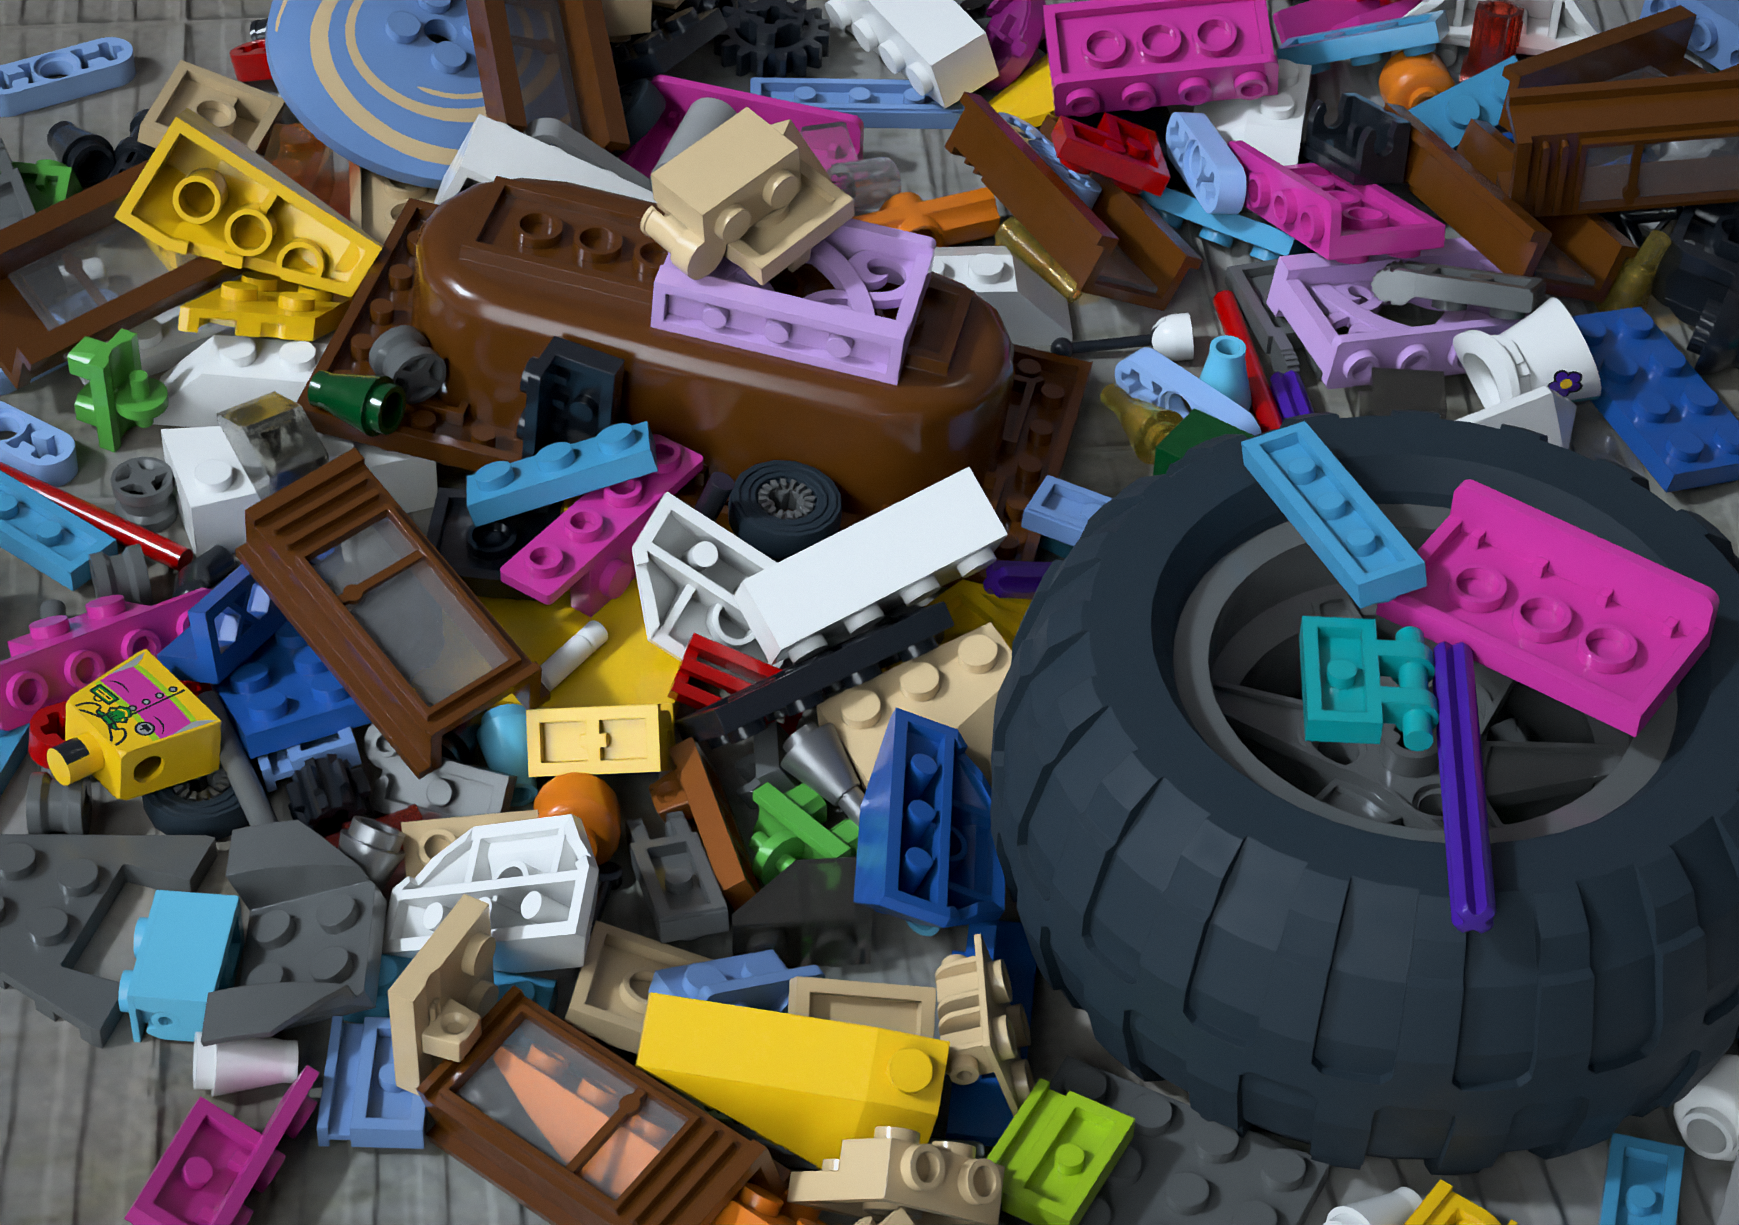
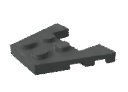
[0,834,218,1049]

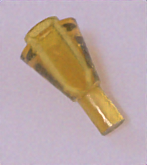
[995,216,1083,303]
[1593,230,1671,312]
[1100,383,1183,465]

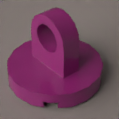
[982,0,1047,92]

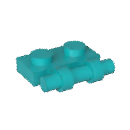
[1299,616,1439,751]

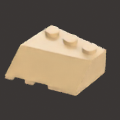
[816,622,1012,794]

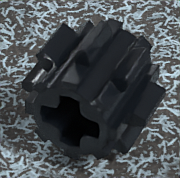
[286,754,373,844]

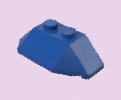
[853,707,1005,928]

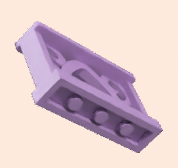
[650,218,936,386]
[1266,237,1531,389]

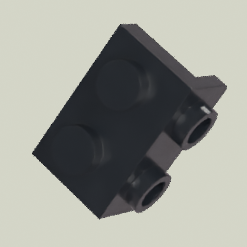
[516,336,625,459]

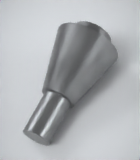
[780,722,865,827]

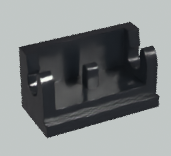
[1299,93,1411,185]

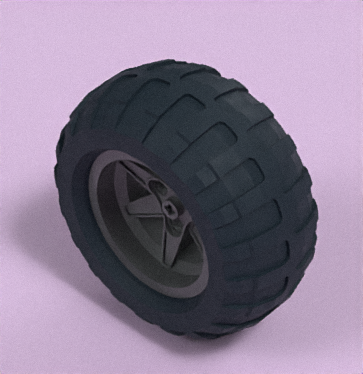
[990,410,1739,1175]

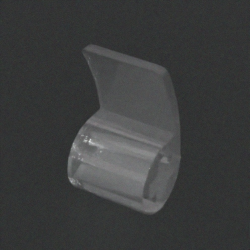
[800,121,901,212]

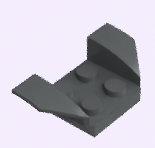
[201,820,387,1047]

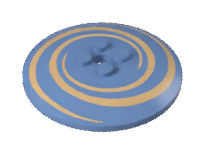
[265,0,570,189]

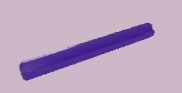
[1432,641,1497,934]

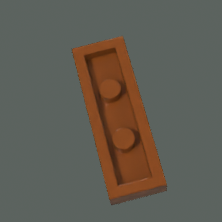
[649,737,772,929]

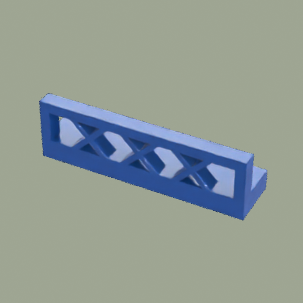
[157,543,345,684]

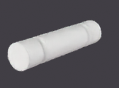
[540,620,608,692]

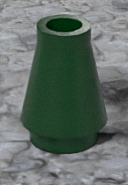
[308,370,406,437]

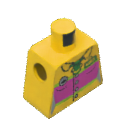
[47,649,222,801]

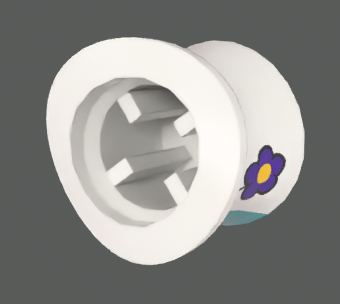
[1453,297,1601,408]

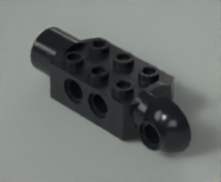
[1648,138,1739,375]

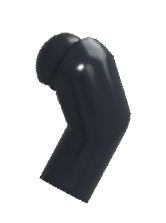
[173,544,236,598]

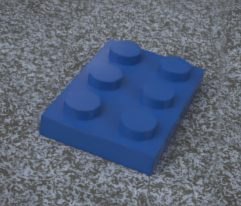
[210,620,372,759]

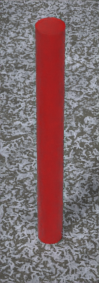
[1213,290,1283,433]
[0,462,193,571]

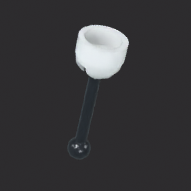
[1050,313,1194,361]

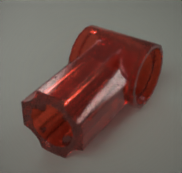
[1458,0,1524,84]

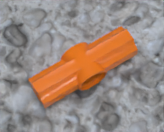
[852,187,1000,247]

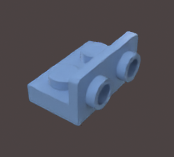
[648,949,826,1013]

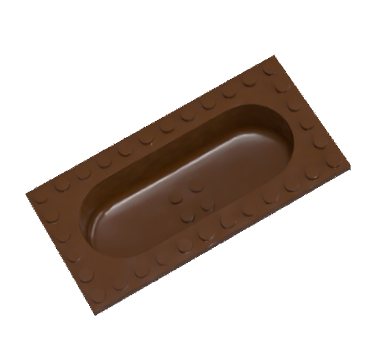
[293,176,1093,588]

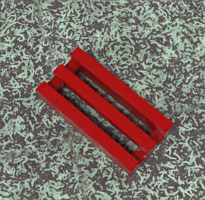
[667,633,804,736]

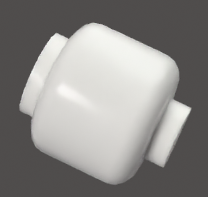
[1673,1054,1739,1162]

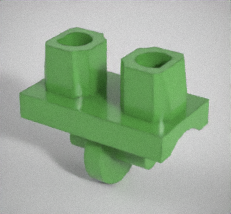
[67,328,169,453]
[748,782,859,904]

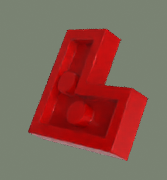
[1051,112,1171,197]

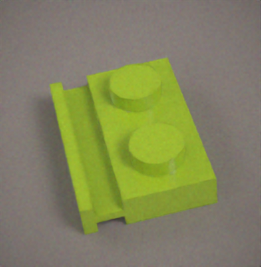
[986,1078,1135,1225]

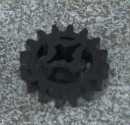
[714,0,830,78]

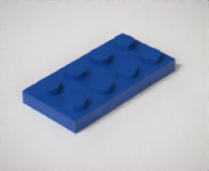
[1572,306,1739,493]

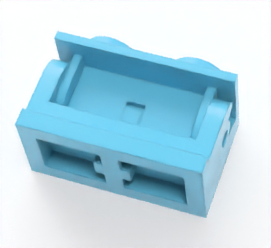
[118,890,245,1042]

